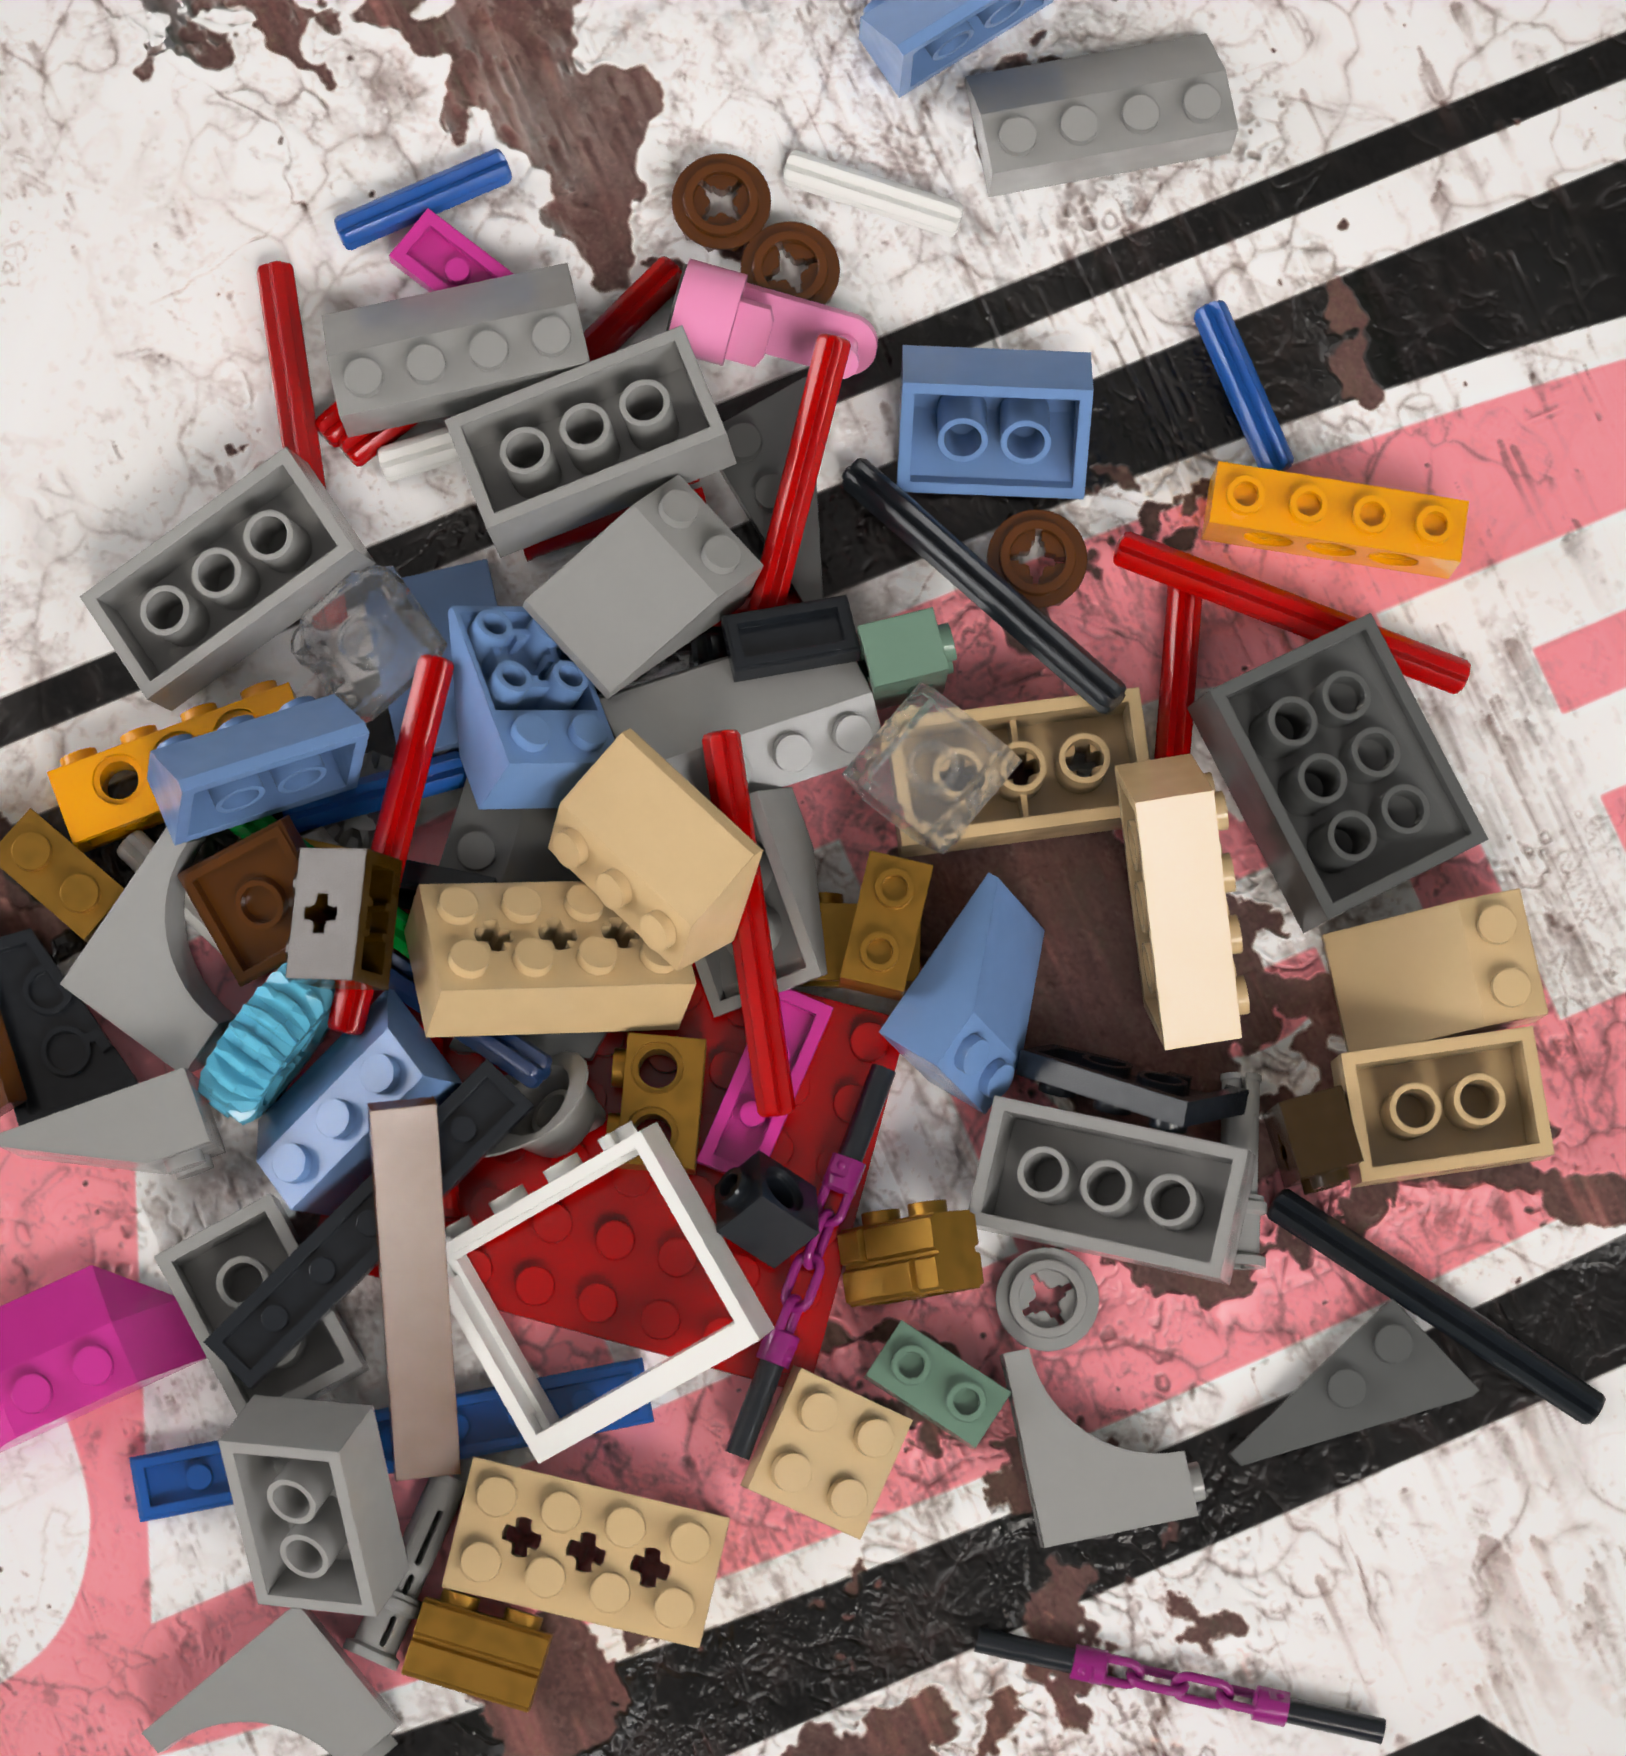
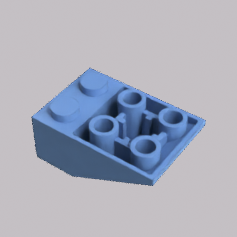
[448,606,615,810]

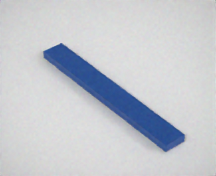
[129,1358,655,1522]

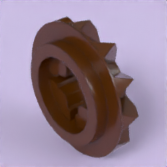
[672,153,771,252]
[740,221,840,305]
[986,510,1088,609]

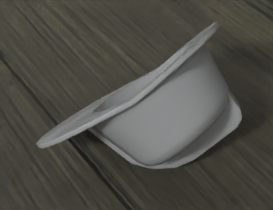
[484,1051,606,1158]

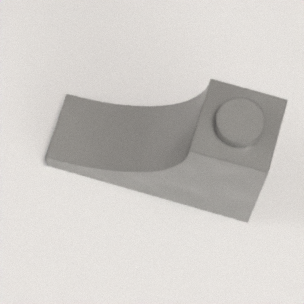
[60,827,236,1072]
[1000,1348,1206,1548]
[142,1608,403,1756]

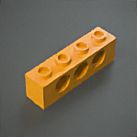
[1201,461,1469,579]
[47,680,297,853]

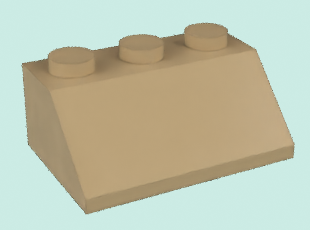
[548,728,763,972]

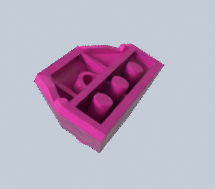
[0,1265,207,1453]

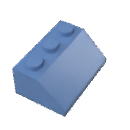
[859,0,1053,98]
[897,345,1094,499]
[147,694,369,846]
[256,989,463,1216]

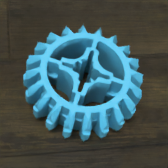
[198,963,336,1125]

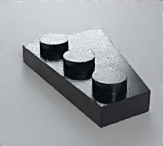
[0,928,140,1126]
[1016,1044,1249,1134]

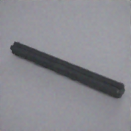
[842,458,1126,714]
[1266,1189,1606,1425]

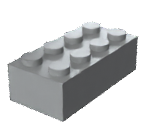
[445,325,737,558]
[79,447,376,711]
[968,1095,1258,1285]

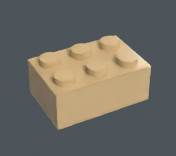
[1330,1026,1555,1188]

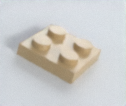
[740,1365,913,1540]

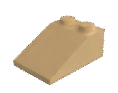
[1321,888,1549,1052]

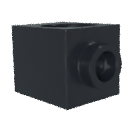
[714,1150,819,1268]

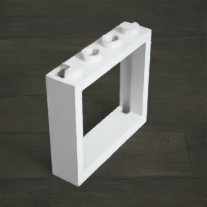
[445,1121,775,1464]

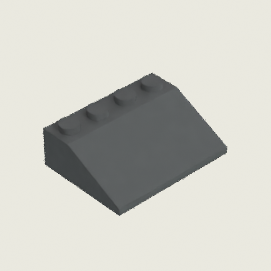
[1187,613,1488,934]

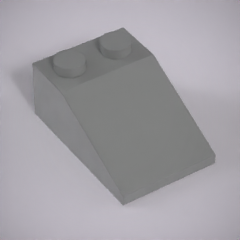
[522,474,764,699]
[695,787,827,1017]
[0,1067,226,1180]

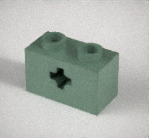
[857,607,957,710]
[864,1320,1011,1449]

